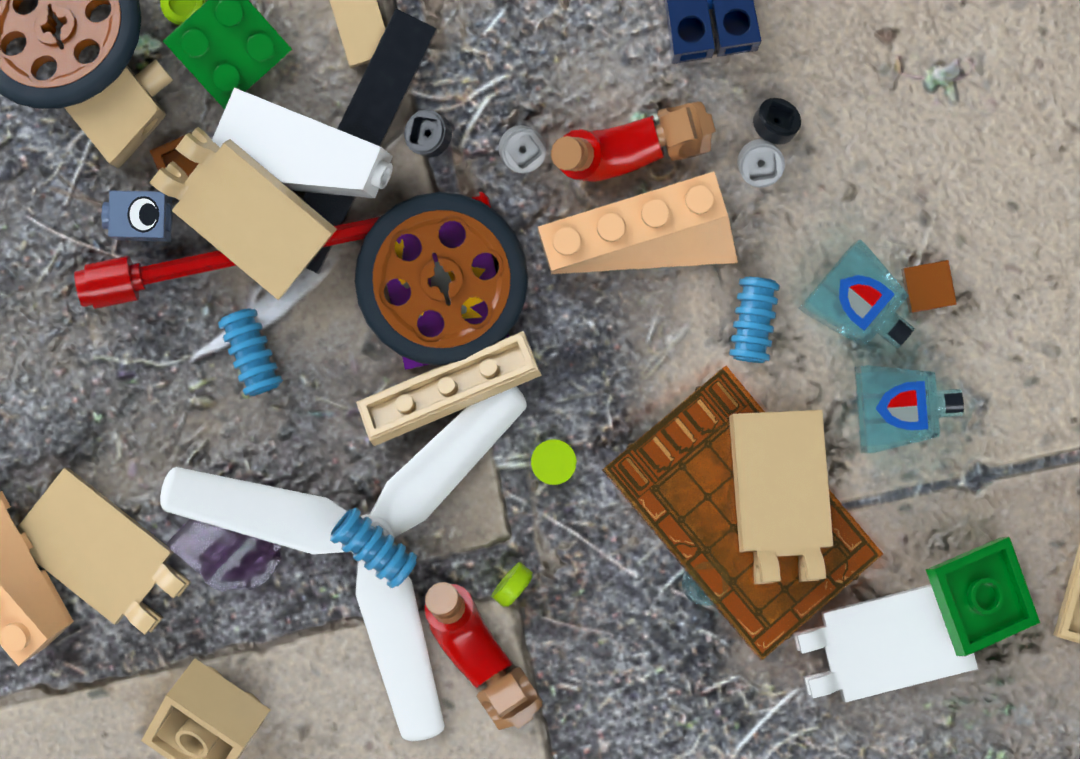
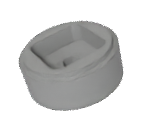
[498,125,546,173]
[737,139,785,187]

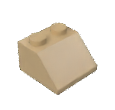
[141,658,271,759]

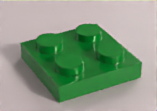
[163,0,293,110]
[926,537,1040,656]

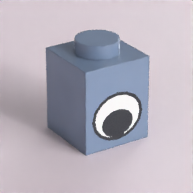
[101,190,172,242]

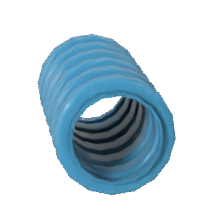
[729,277,780,363]
[218,308,283,397]
[330,508,417,588]

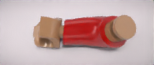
[551,101,716,182]
[425,582,543,730]

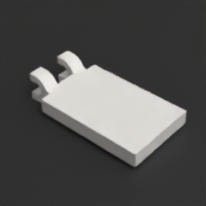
[792,584,978,702]

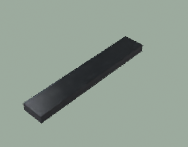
[303,9,437,274]

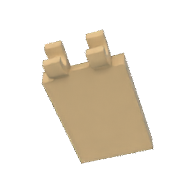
[150,127,337,300]
[729,410,833,584]
[17,468,191,635]

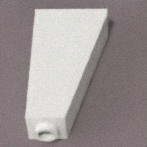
[212,88,393,198]

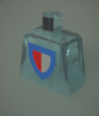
[798,239,915,349]
[854,365,964,453]

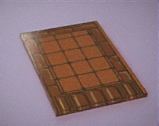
[602,366,883,661]

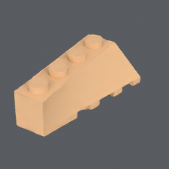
[538,172,738,275]
[0,491,74,666]

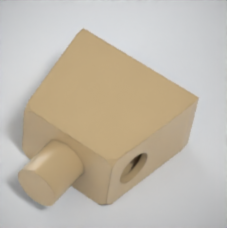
[64,59,173,168]

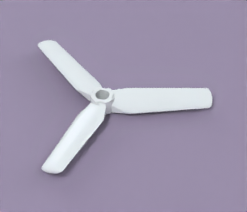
[160,386,527,741]

